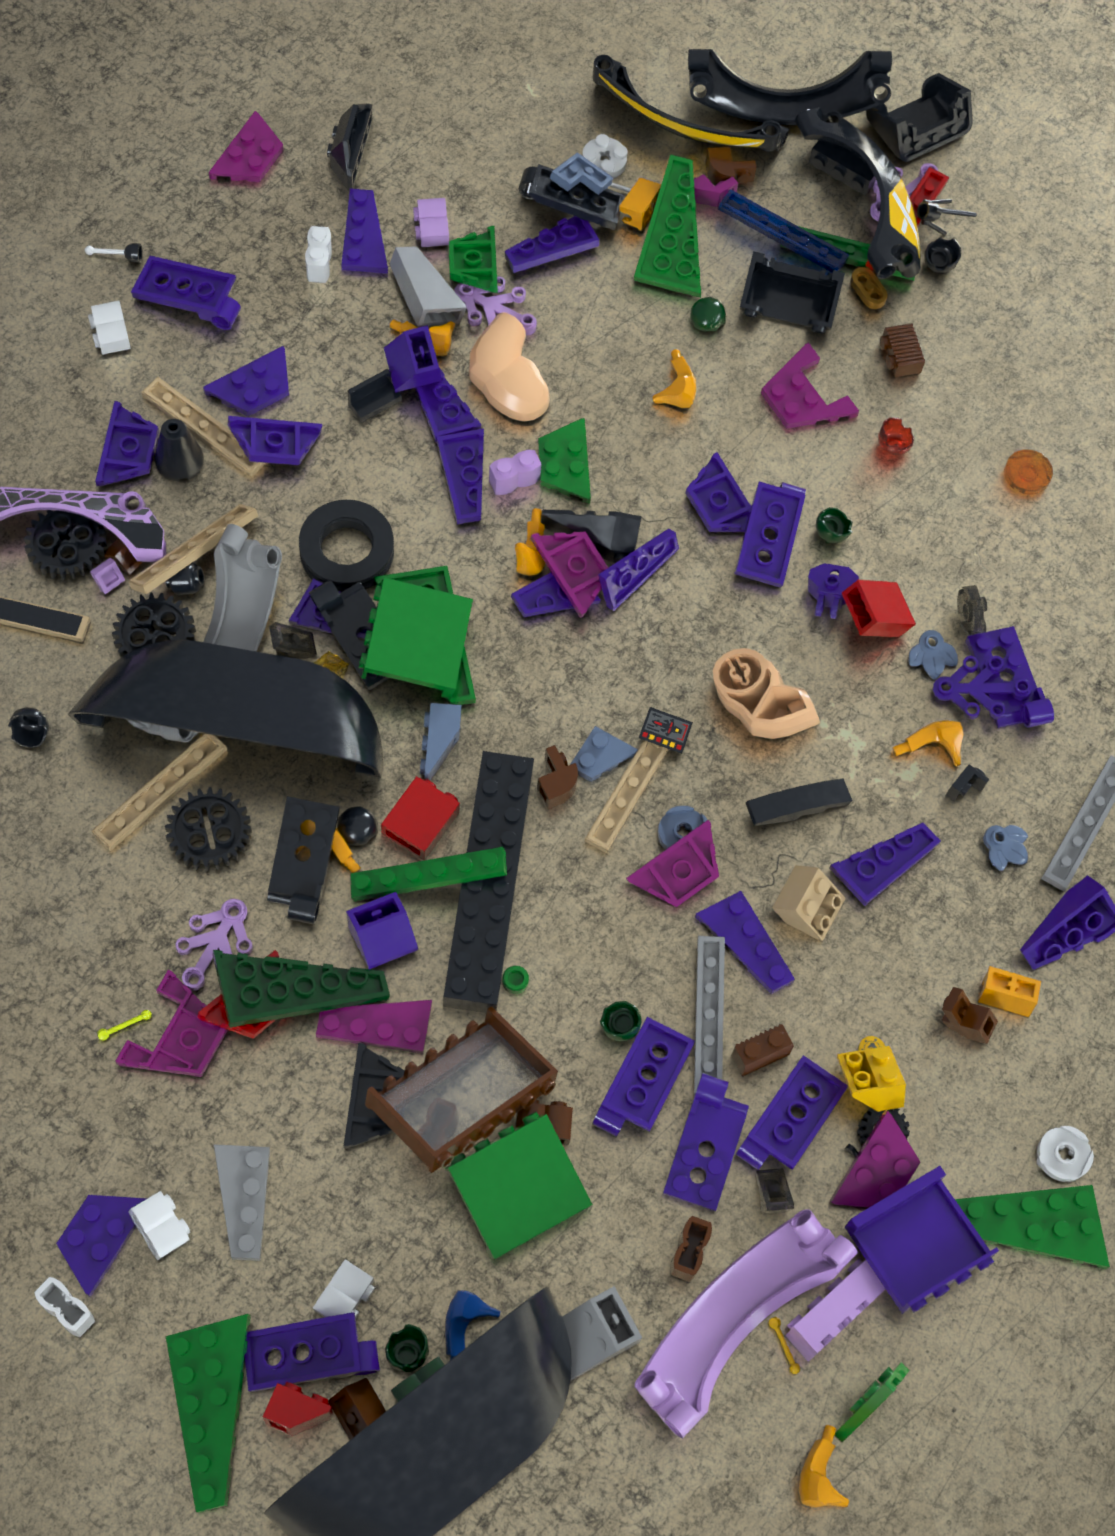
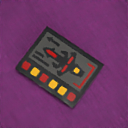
[639,707,693,754]

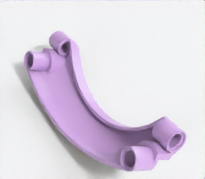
[635,1209,858,1439]

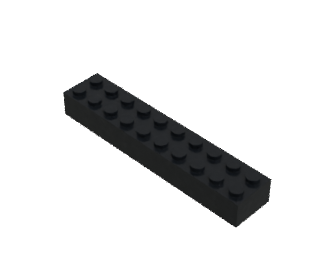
[443,751,534,1013]

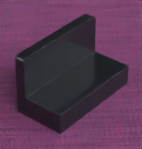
[347,369,402,423]

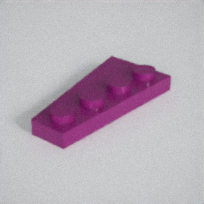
[316,1000,432,1054]

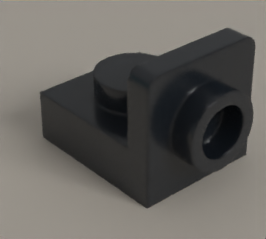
[946,764,989,801]

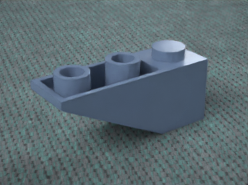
[420,703,461,781]

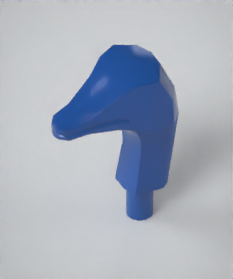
[445,1290,501,1360]

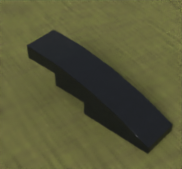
[745,778,853,826]

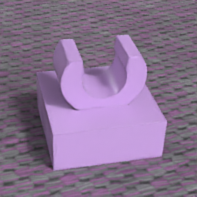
[90,558,125,594]

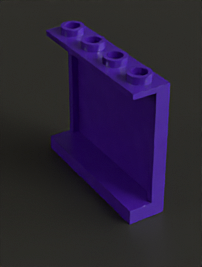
[845,1166,999,1314]

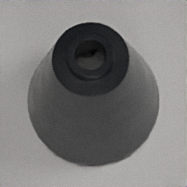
[154,419,204,481]

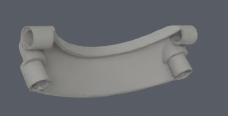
[128,524,282,742]

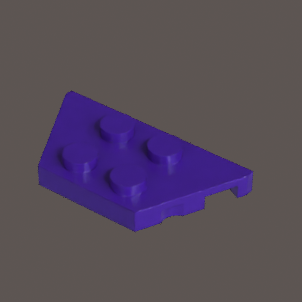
[203,346,289,417]
[95,401,159,487]
[227,416,322,465]
[685,452,751,532]
[56,1195,147,1297]

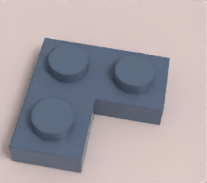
[550,152,614,195]

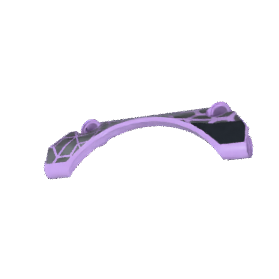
[0,487,166,562]

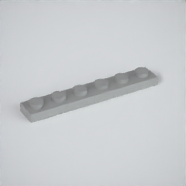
[1041,755,1115,892]
[694,936,725,1095]

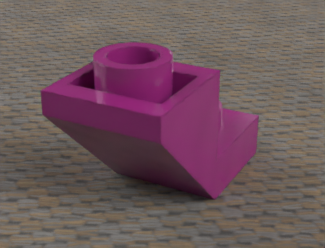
[694,174,738,207]

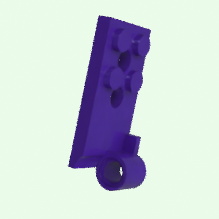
[131,256,241,330]
[734,481,806,588]
[965,626,1054,728]
[592,1017,695,1137]
[736,1055,848,1170]
[663,1073,749,1211]
[245,1312,380,1392]

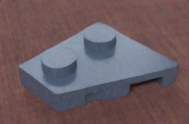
[570,726,638,782]

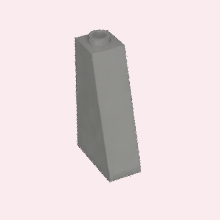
[389,247,467,326]

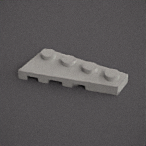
[214,1144,270,1261]

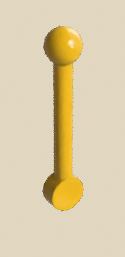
[769,1317,800,1374]

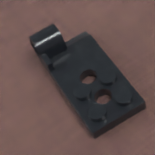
[518,164,625,230]
[308,580,389,690]
[267,796,340,924]

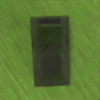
[269,622,317,659]
[756,1168,794,1214]

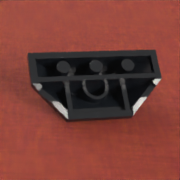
[327,103,373,190]

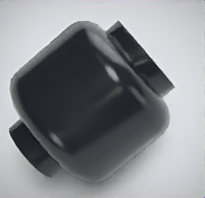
[165,562,204,596]

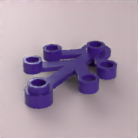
[933,656,1032,720]

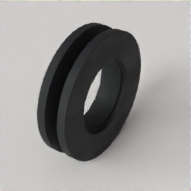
[299,499,394,592]

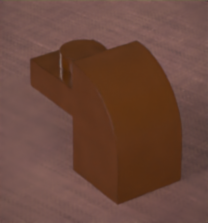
[705,147,756,186]
[537,745,578,810]
[941,987,998,1044]

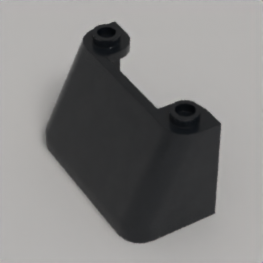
[866,73,973,162]
[740,251,845,334]

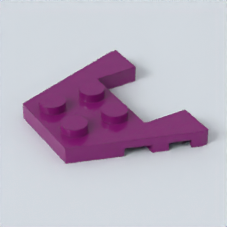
[761,342,859,429]
[115,970,228,1077]

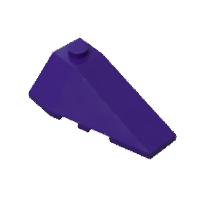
[1020,875,1115,970]

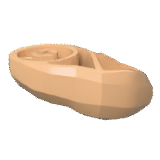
[469,312,550,421]
[713,648,820,739]

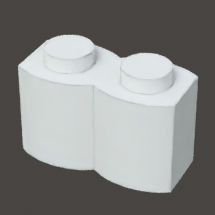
[305,226,332,283]
[88,301,131,355]
[128,1191,190,1260]
[313,1259,375,1318]
[34,1277,95,1337]

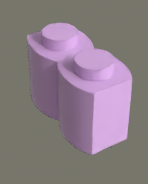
[413,198,449,247]
[489,450,541,495]

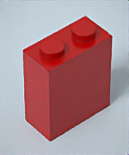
[842,579,916,637]
[381,776,460,860]

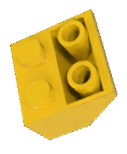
[837,1046,906,1111]

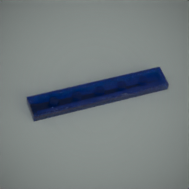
[718,189,849,273]

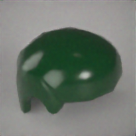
[690,297,726,331]
[816,507,853,544]
[600,1001,642,1041]
[385,1324,429,1372]

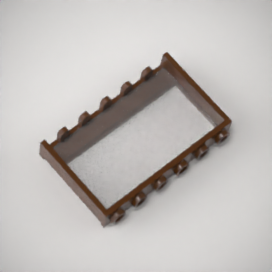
[365,1006,558,1173]

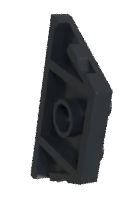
[343,1043,405,1149]

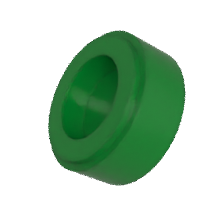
[502,965,529,994]

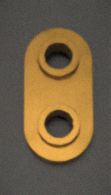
[850,267,888,309]

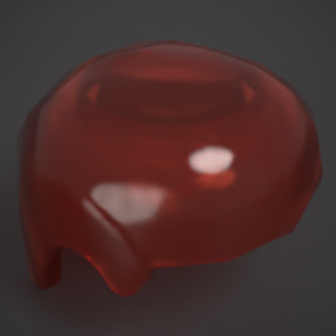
[878,417,915,456]

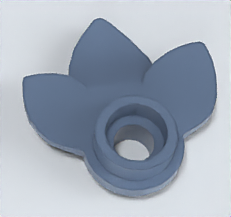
[909,630,958,680]
[983,825,1028,871]

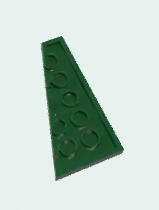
[212,950,390,1028]

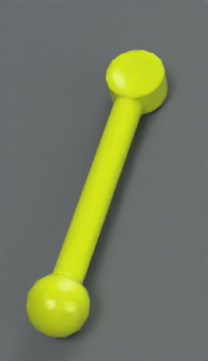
[97,1010,152,1041]

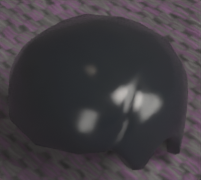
[924,237,961,273]
[8,707,49,748]
[337,806,378,846]

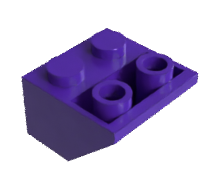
[384,325,442,393]
[346,892,418,969]

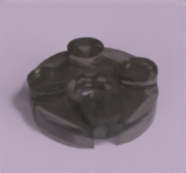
[957,585,987,636]

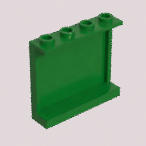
[359,577,473,699]
[445,1112,593,1259]

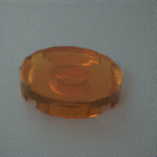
[1004,449,1053,495]

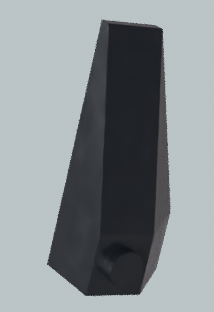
[541,509,642,563]

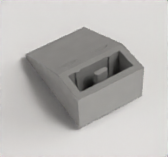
[562,1286,642,1381]

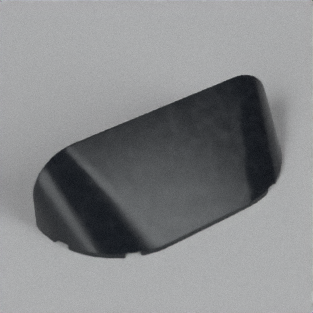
[68,640,383,778]
[264,1286,572,1536]

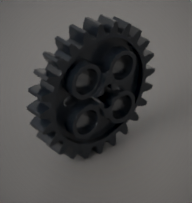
[24,510,107,580]
[112,592,196,657]
[165,787,252,871]

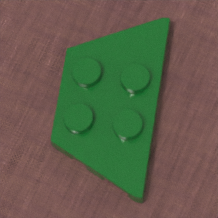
[449,226,498,293]
[538,418,591,504]
[835,1362,910,1442]

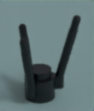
[917,199,977,236]

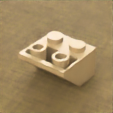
[772,865,846,941]

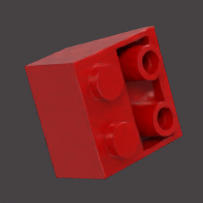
[262,1382,334,1436]

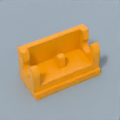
[619,178,661,231]
[978,966,1041,1017]

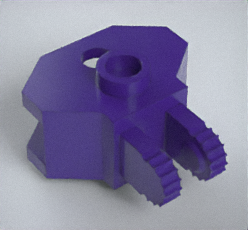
[808,563,859,619]

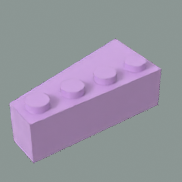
[785,1258,885,1362]

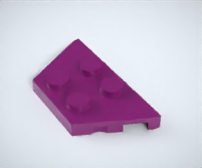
[209,111,284,182]
[530,532,608,618]
[626,820,719,907]
[830,1110,921,1207]

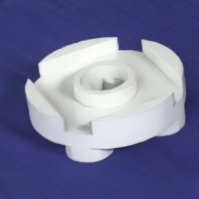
[582,134,628,178]
[1037,1126,1094,1183]

